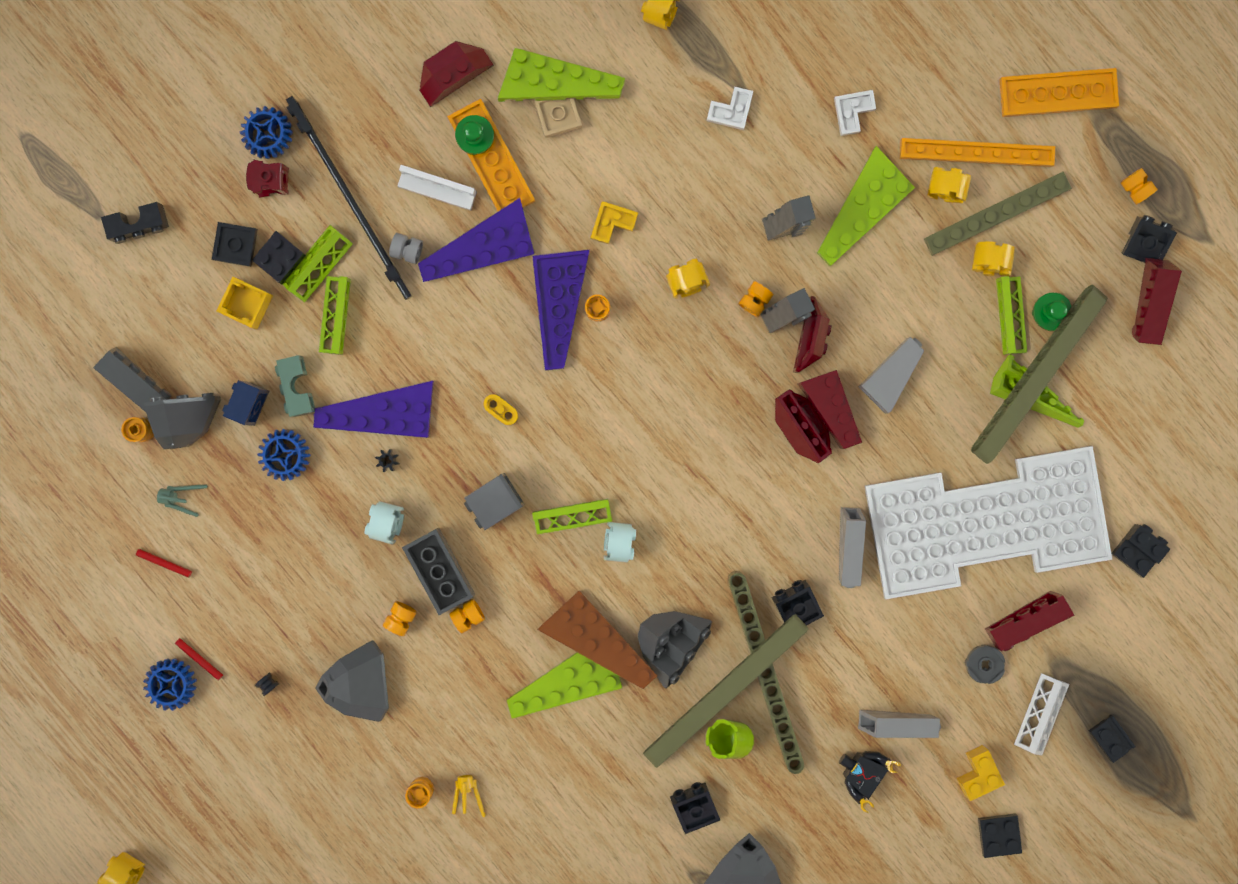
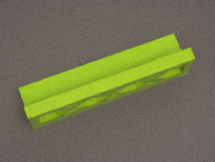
[282,225,353,303]
[319,276,351,355]
[996,276,1027,355]
[532,499,612,534]

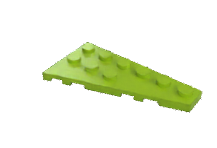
[498,48,625,102]
[817,146,915,266]
[507,652,622,719]

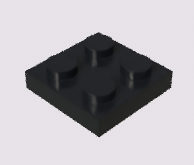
[211,222,258,267]
[252,231,306,285]
[978,813,1022,858]

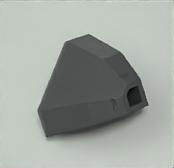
[144,393,221,449]
[638,611,712,688]
[315,640,389,722]
[704,833,781,884]

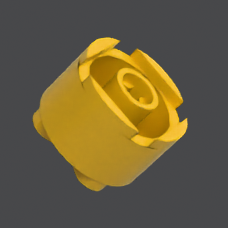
[641,0,680,30]
[927,167,971,203]
[972,241,1015,276]
[666,258,710,299]
[97,852,145,884]

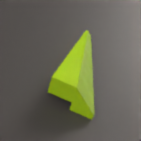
[990,354,1084,428]

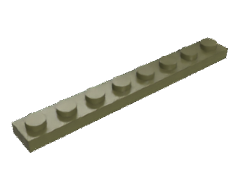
[924,171,1072,256]

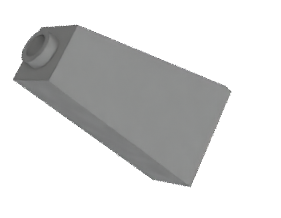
[858,337,924,414]
[839,507,866,588]
[858,710,941,738]

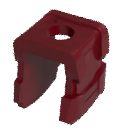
[246,159,289,198]

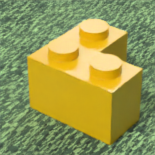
[956,745,1005,801]

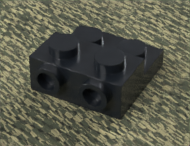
[1122,215,1177,263]
[1111,524,1170,578]
[771,580,824,626]
[670,782,720,834]

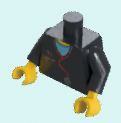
[839,751,901,813]

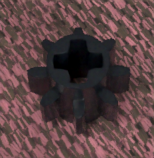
[375,449,400,472]

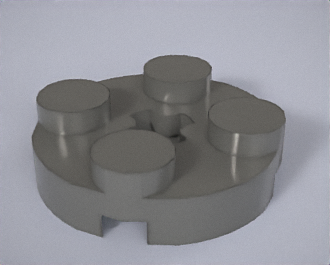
[965,644,1005,684]

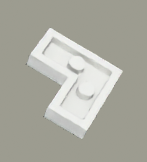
[706,87,753,130]
[834,90,876,136]

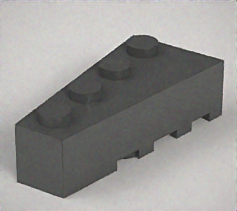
[762,195,816,241]
[760,288,815,333]
[93,347,171,412]

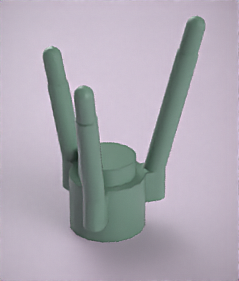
[157,485,208,517]

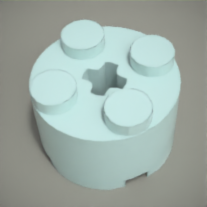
[364,501,404,544]
[604,522,636,562]

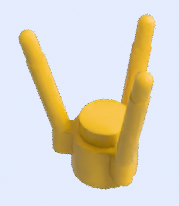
[452,775,485,817]

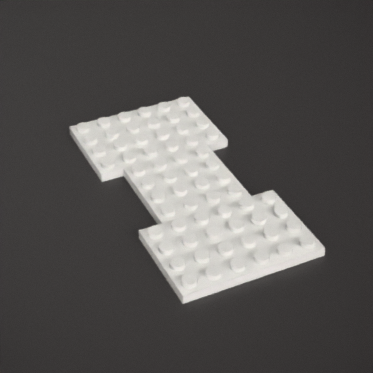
[864,446,1112,599]

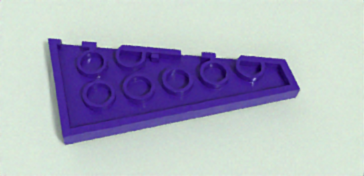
[418,197,535,282]
[532,250,590,371]
[313,381,434,438]

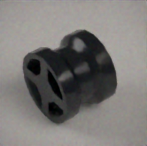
[255,672,279,697]

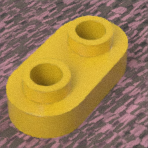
[483,394,518,425]

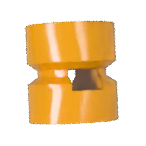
[1120,168,1158,205]
[738,281,774,317]
[585,294,610,322]
[121,417,154,442]
[449,599,485,634]
[383,601,417,637]
[405,777,434,809]

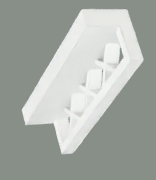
[398,165,477,211]
[1014,673,1069,755]

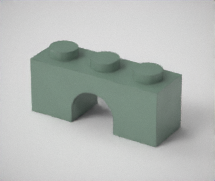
[275,355,315,417]

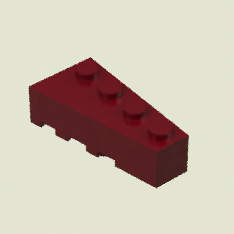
[1132,258,1182,345]
[797,370,862,449]
[985,591,1075,651]

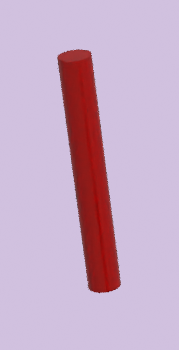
[136,549,192,578]
[175,638,223,681]

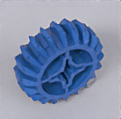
[240,106,293,159]
[257,429,311,481]
[143,658,197,711]

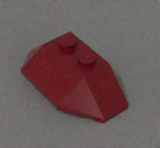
[419,41,494,107]
[793,296,832,373]
[775,389,832,463]

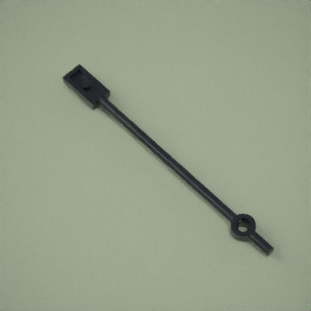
[286,96,412,300]

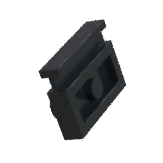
[1088,715,1136,763]

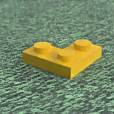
[590,201,638,244]

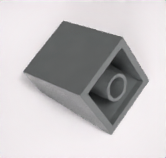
[464,473,525,530]

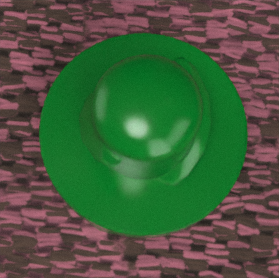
[455,115,494,155]
[1032,292,1072,331]

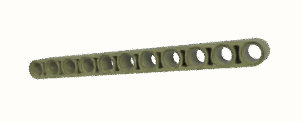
[971,285,1108,464]
[728,571,804,774]
[643,614,809,768]

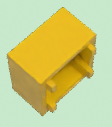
[216,276,273,330]

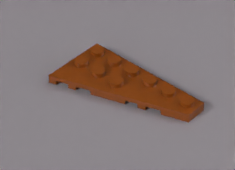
[537,590,657,689]

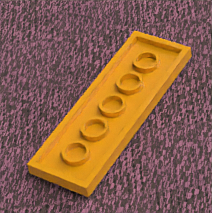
[999,68,1119,117]
[447,98,535,211]

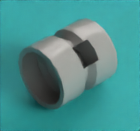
[389,233,423,264]

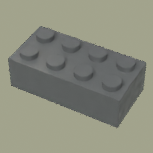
[402,528,475,615]

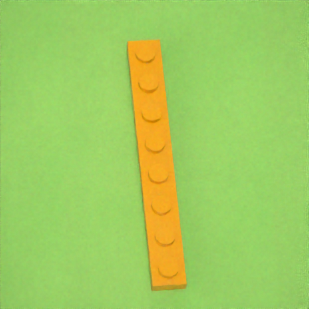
[899,138,1056,167]

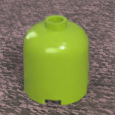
[706,719,754,759]

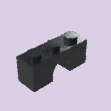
[101,202,169,244]

